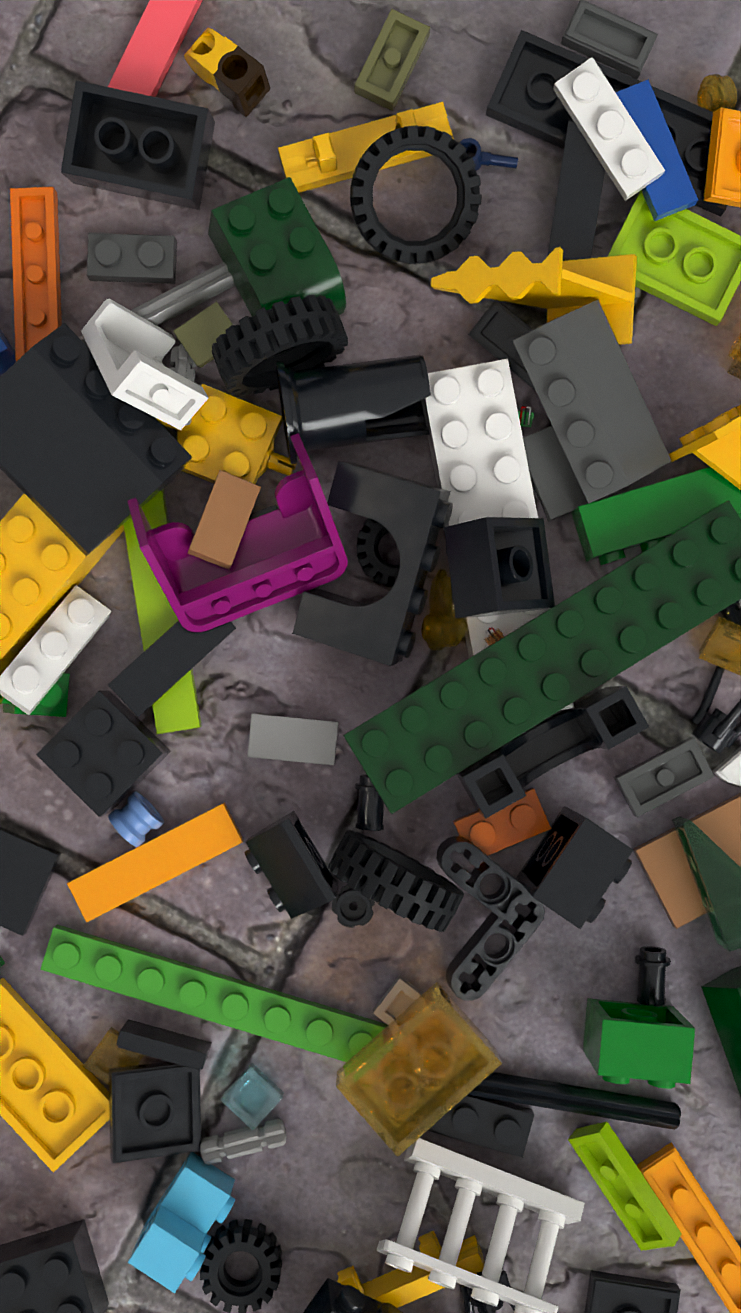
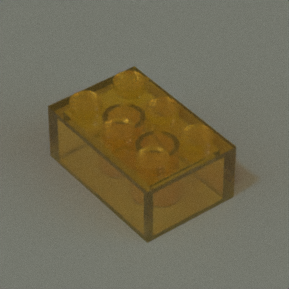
[336,982,502,1157]

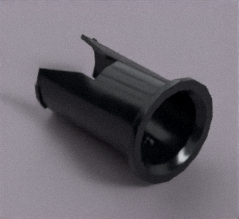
[276,354,431,464]

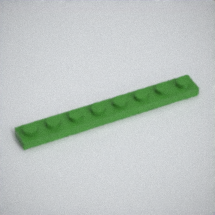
[40,924,389,1071]

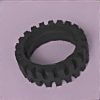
[350,125,482,264]
[212,295,348,395]
[328,830,464,932]

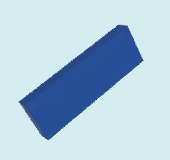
[615,79,698,221]

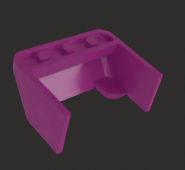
[127,433,348,632]

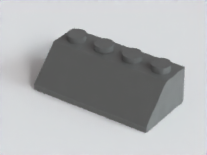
[513,300,672,504]

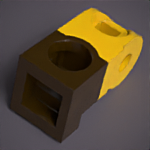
[184,28,271,117]

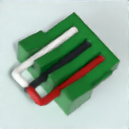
[518,406,534,428]

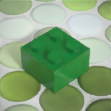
[583,998,695,1089]

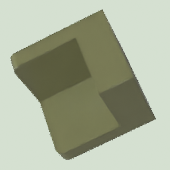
[173,301,233,368]

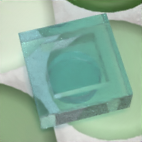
[221,1063,284,1130]

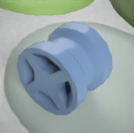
[108,791,164,847]

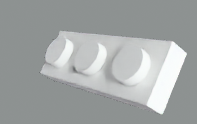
[553,57,665,201]
[0,585,111,715]

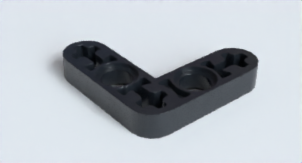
[436,836,545,1001]

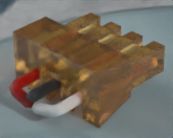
[484,627,504,645]

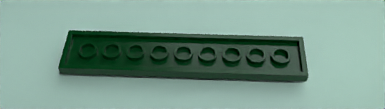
[343,500,741,814]

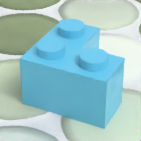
[128,1152,235,1293]

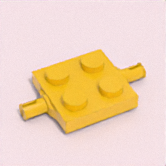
[156,383,297,484]

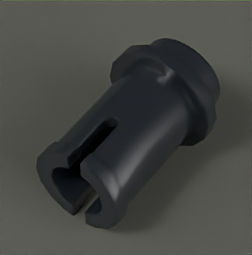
[355,775,384,831]
[635,946,671,1006]

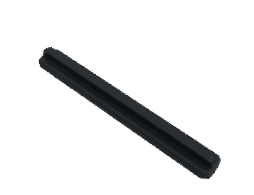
[464,1068,681,1130]

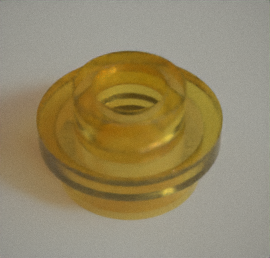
[697,74,737,112]

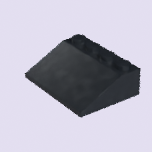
[0,323,192,556]

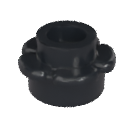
[332,885,375,928]

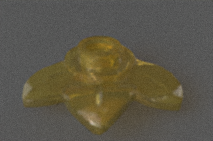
[421,569,468,651]

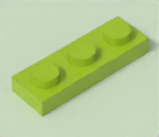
[568,1121,682,1251]

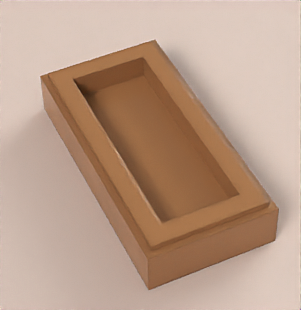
[187,470,261,570]

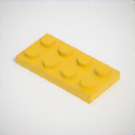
[0,978,110,1173]

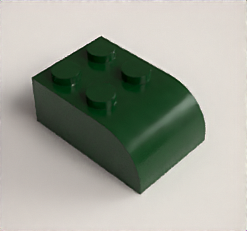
[208,177,346,317]

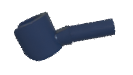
[460,138,518,171]

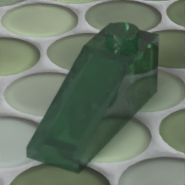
[672,816,741,952]

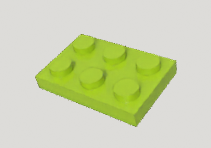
[607,190,741,326]

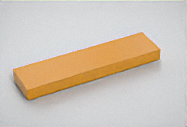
[67,802,244,923]
[636,1142,741,1313]

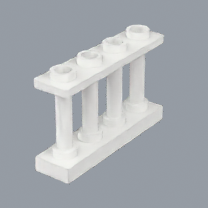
[376,1137,585,1313]

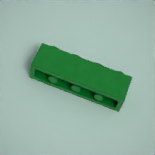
[571,467,741,566]

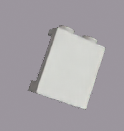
[81,299,208,430]

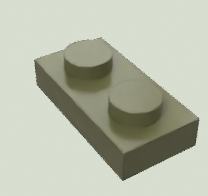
[354,9,430,111]

